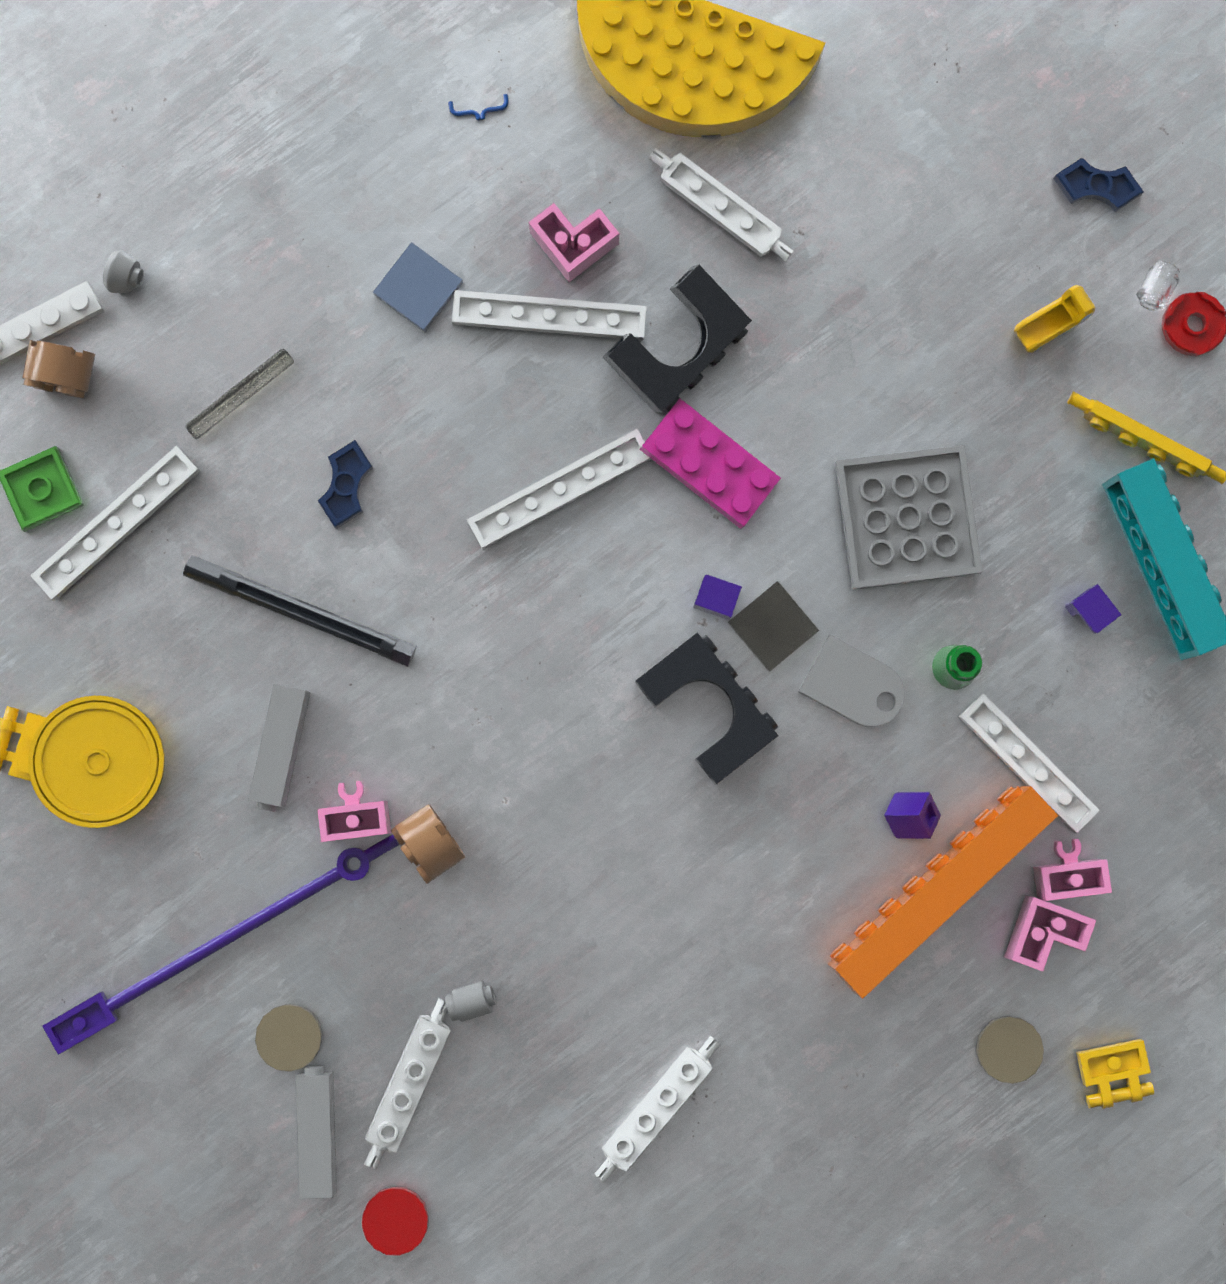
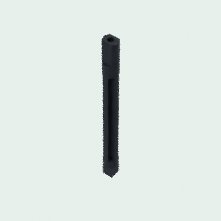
[183,555,417,667]

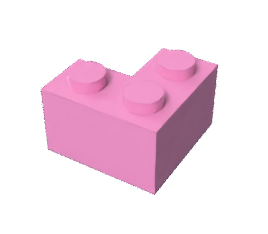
[528,203,620,282]
[1004,895,1096,972]

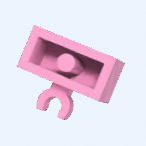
[317,781,391,842]
[1033,839,1112,901]

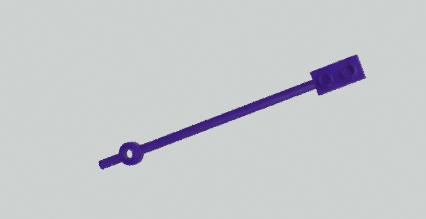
[42,834,400,1055]

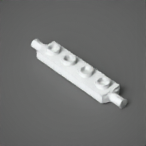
[649,148,794,262]
[364,998,451,1169]
[594,1036,721,1183]

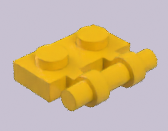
[0,706,46,781]
[1076,1039,1154,1109]

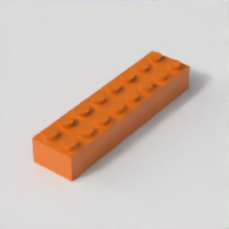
[828,786,1058,999]

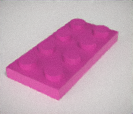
[639,398,781,529]

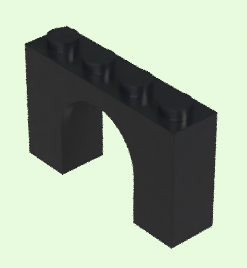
[602,264,752,413]
[635,632,779,785]

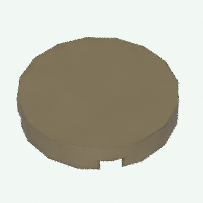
[255,1004,323,1072]
[976,1016,1044,1084]

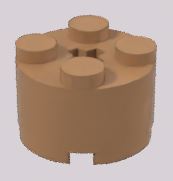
[22,340,96,399]
[391,804,465,884]

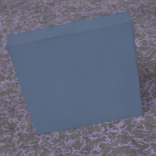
[373,242,463,333]

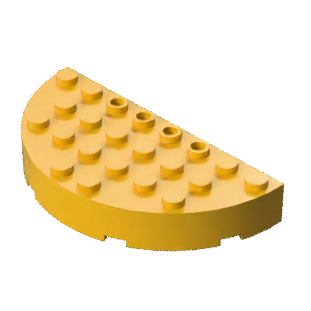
[577,0,826,137]

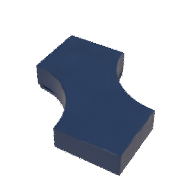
[1053,158,1144,212]
[318,440,373,529]

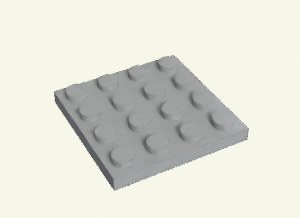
[835,445,982,590]

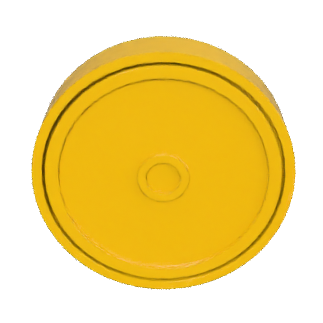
[28,695,165,828]

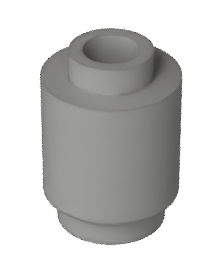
[445,981,496,1022]

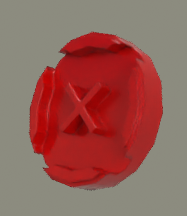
[362,1187,429,1256]

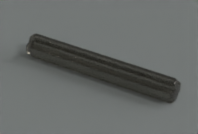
[185,348,294,439]

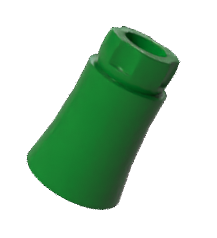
[932,645,982,690]

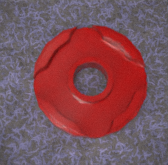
[1162,292,1226,356]

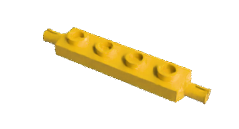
[1067,391,1226,484]

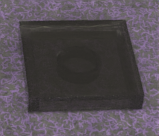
[728,581,819,672]

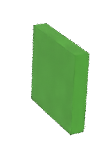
[0,446,84,532]

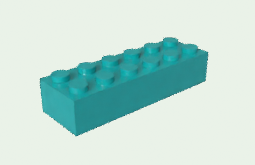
[1102,458,1226,661]

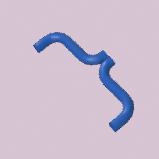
[448,94,509,120]

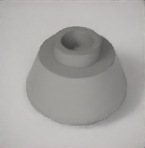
[103,250,144,293]

